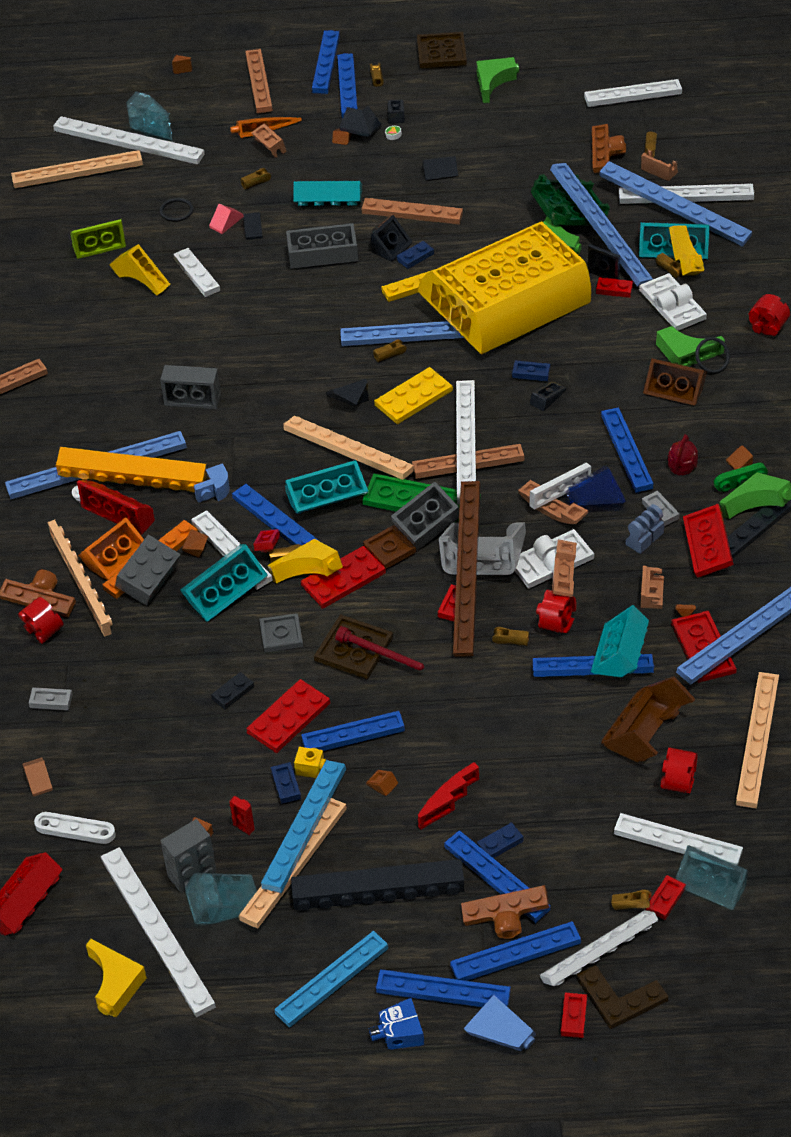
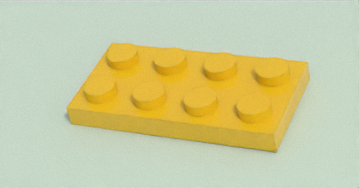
[374,367,453,424]

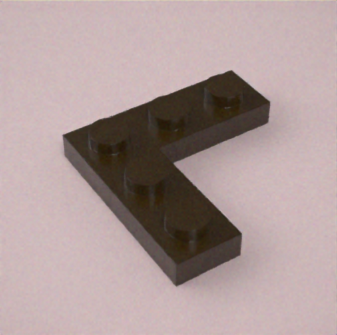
[577,965,668,1029]

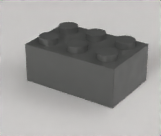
[160,365,221,409]
[391,482,459,551]
[115,534,180,606]
[160,819,217,893]

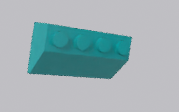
[294,181,362,206]
[639,223,709,259]
[285,460,368,514]
[180,544,268,622]
[591,605,649,677]

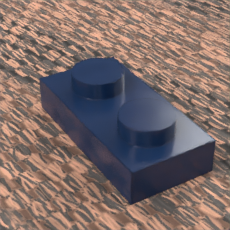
[397,241,434,269]
[512,360,550,381]
[271,762,301,804]
[477,822,524,858]

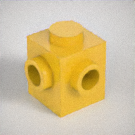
[294,747,326,778]

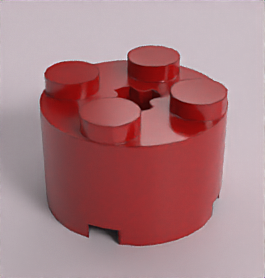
[749,294,790,336]
[536,590,576,633]
[18,597,64,644]
[661,748,698,793]

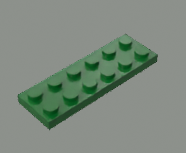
[363,474,481,523]

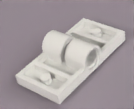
[639,273,707,331]
[515,529,594,589]

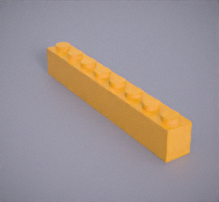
[56,447,206,492]

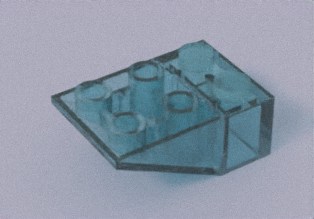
[126,91,172,140]
[185,873,257,924]

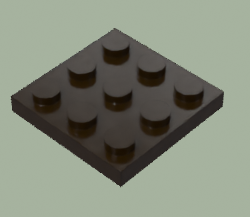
[417,32,467,68]
[314,614,393,679]

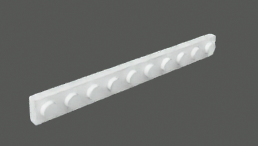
[53,117,205,164]
[456,380,476,504]
[101,847,216,1017]

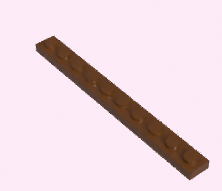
[453,481,481,657]

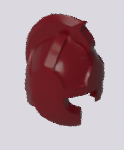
[667,434,698,475]

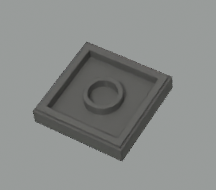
[259,613,303,653]

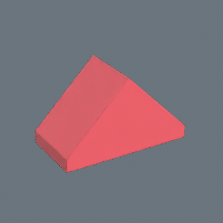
[209,204,244,234]

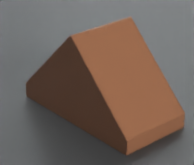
[22,758,53,797]

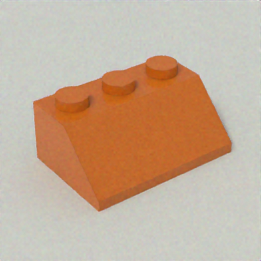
[78,518,144,580]

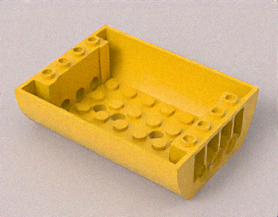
[418,221,591,354]

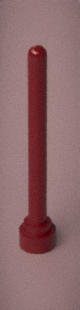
[335,626,424,671]

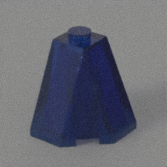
[566,465,626,506]

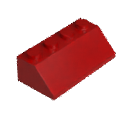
[77,480,155,535]
[0,852,63,935]

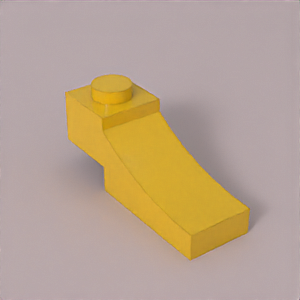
[669,226,704,275]

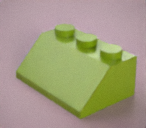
[70,219,126,259]

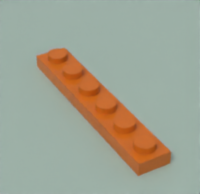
[102,520,198,599]

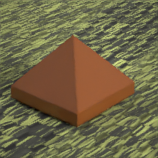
[675,605,696,617]

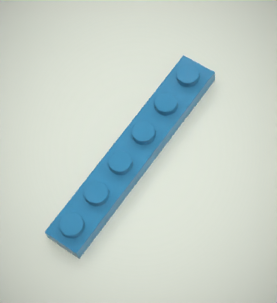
[274,931,388,1028]

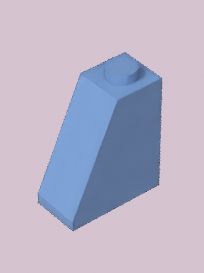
[464,995,536,1051]

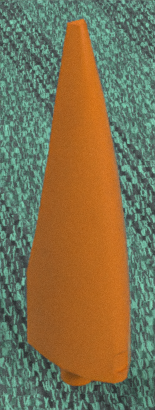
[230,117,302,138]

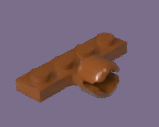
[592,124,626,173]
[0,569,76,617]
[461,885,549,939]

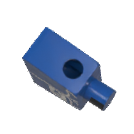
[369,998,424,1049]

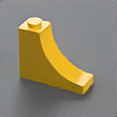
[109,244,170,296]
[267,539,343,583]
[86,939,146,1018]

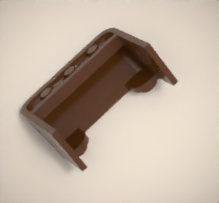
[601,676,695,762]

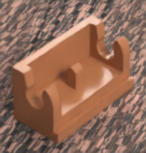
[251,124,287,157]
[641,150,678,181]
[641,566,664,609]

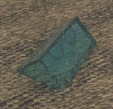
[676,845,748,910]

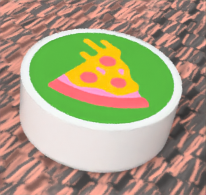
[385,126,402,140]

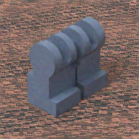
[626,504,664,554]

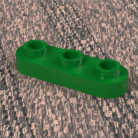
[714,463,768,492]

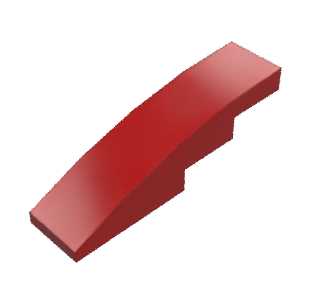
[418,762,479,830]

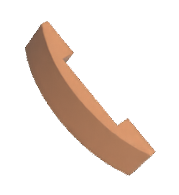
[518,480,588,524]
[552,539,577,597]

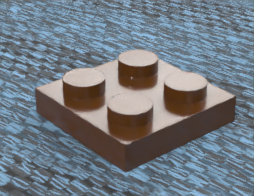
[363,525,416,569]

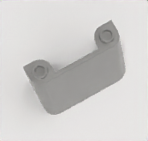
[439,522,526,575]

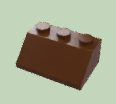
[643,358,707,406]

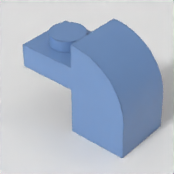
[194,463,230,503]

